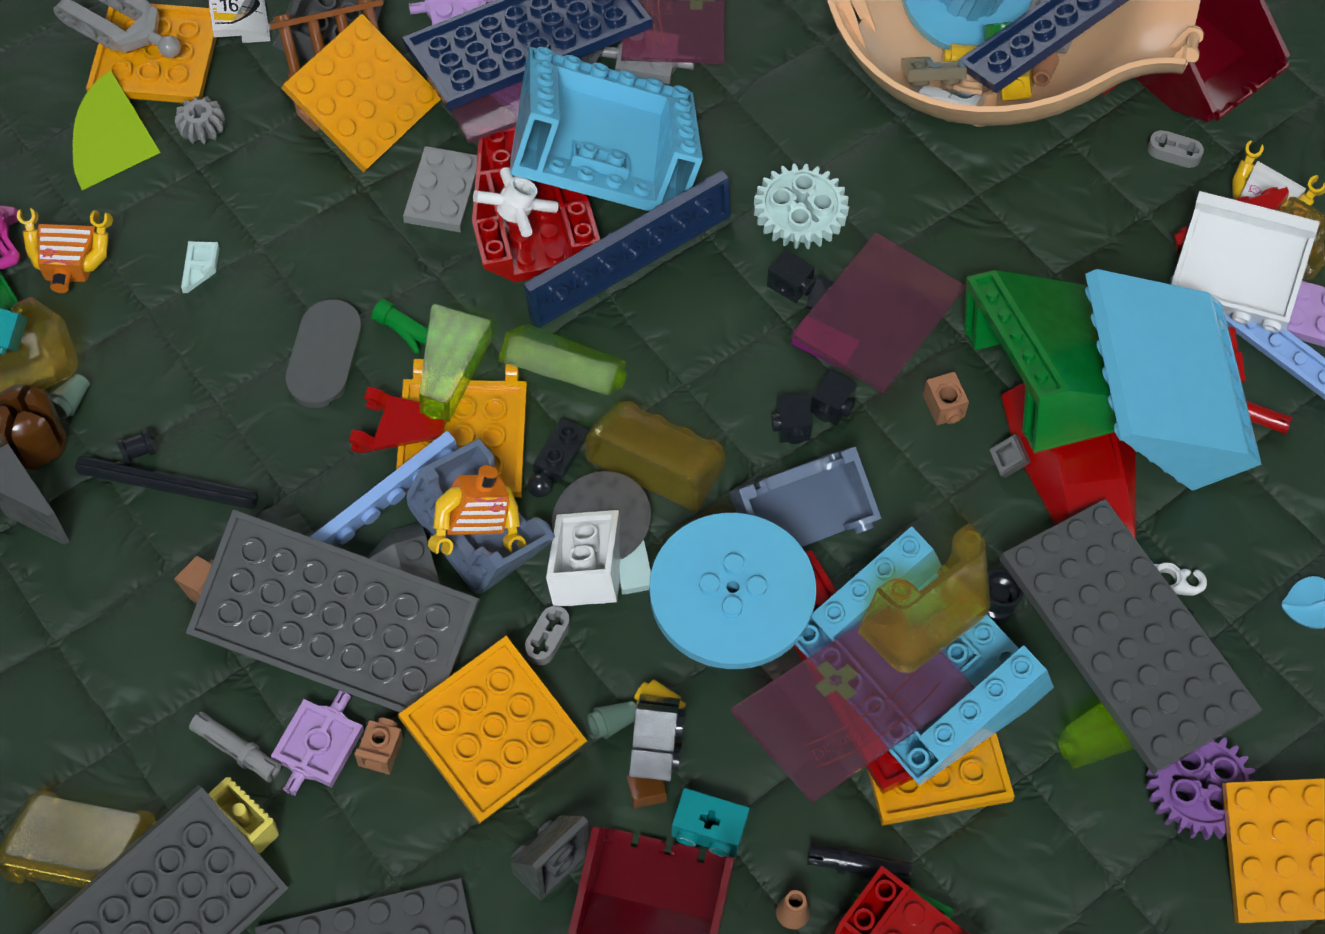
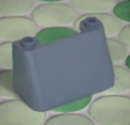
[406,439,555,594]
[728,447,882,547]

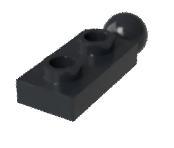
[527,417,589,498]

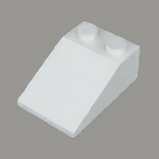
[546,510,620,606]

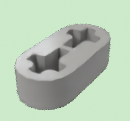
[1147,130,1204,168]
[525,606,570,666]

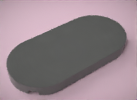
[285,300,362,408]

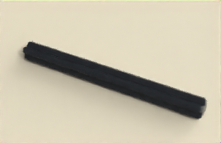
[75,456,258,509]

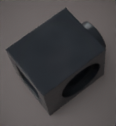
[767,250,815,303]

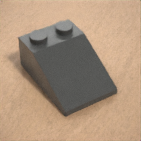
[0,444,70,545]
[510,815,589,901]

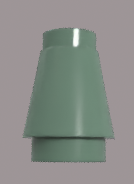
[48,374,90,419]
[587,701,637,739]

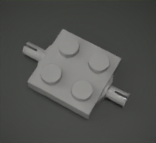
[600,32,695,84]

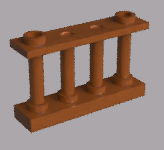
[268,0,383,84]

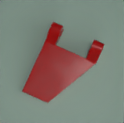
[349,387,449,453]

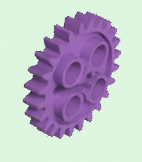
[1146,737,1255,840]

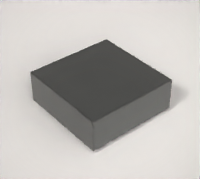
[989,434,1031,478]

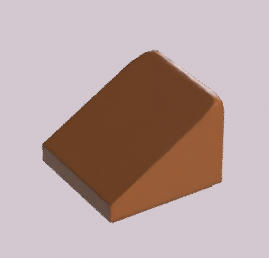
[626,775,667,809]

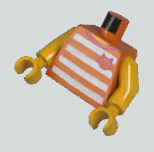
[17,208,113,293]
[428,465,527,555]

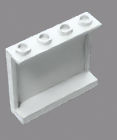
[1171,191,1320,332]

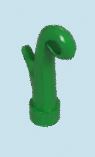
[371,298,470,354]

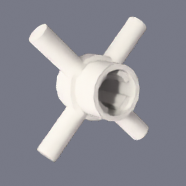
[473,167,558,237]

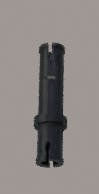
[807,843,913,885]

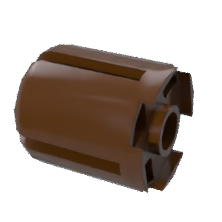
[0,385,68,470]

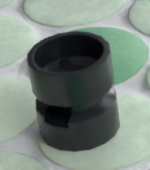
[973,569,1024,626]

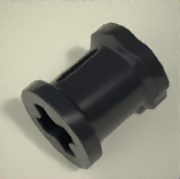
[116,428,156,465]

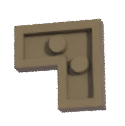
[901,57,967,86]

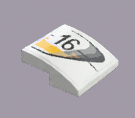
[208,0,270,43]
[919,85,986,106]

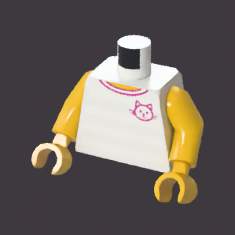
[1232,140,1325,217]

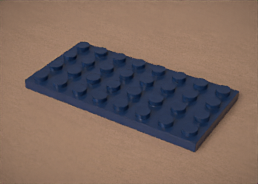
[402,0,653,111]

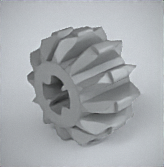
[175,95,225,145]

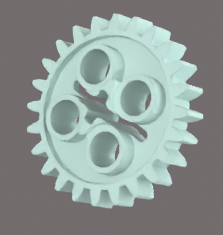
[754,164,849,249]

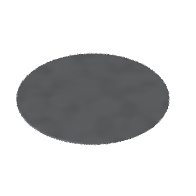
[552,471,651,559]

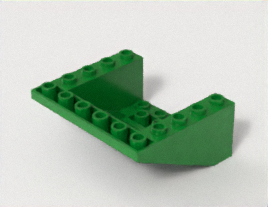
[964,270,1117,453]

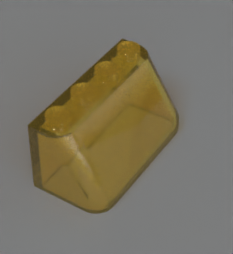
[586,401,726,513]

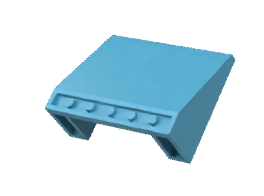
[510,47,703,211]
[1085,269,1262,491]
[795,526,1054,786]

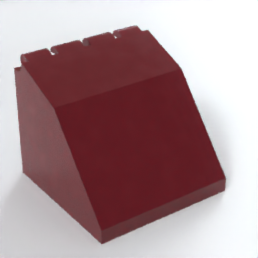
[1135,0,1290,122]
[568,826,736,934]

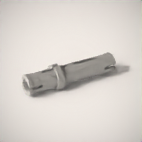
[189,712,281,782]

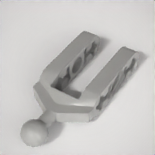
[53,0,181,58]

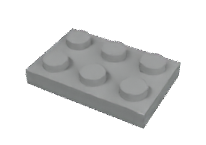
[403,146,477,232]

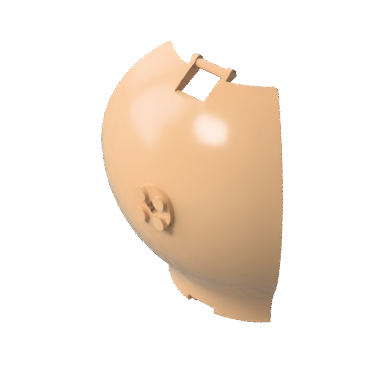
[827,0,1204,127]

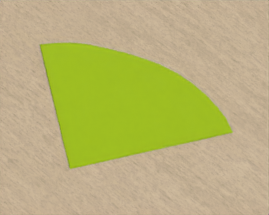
[73,71,161,190]

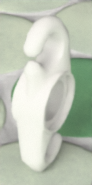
[1154,563,1207,596]

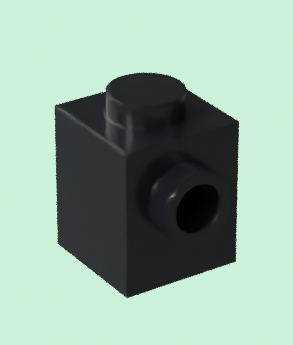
[810,369,857,426]
[771,393,813,444]

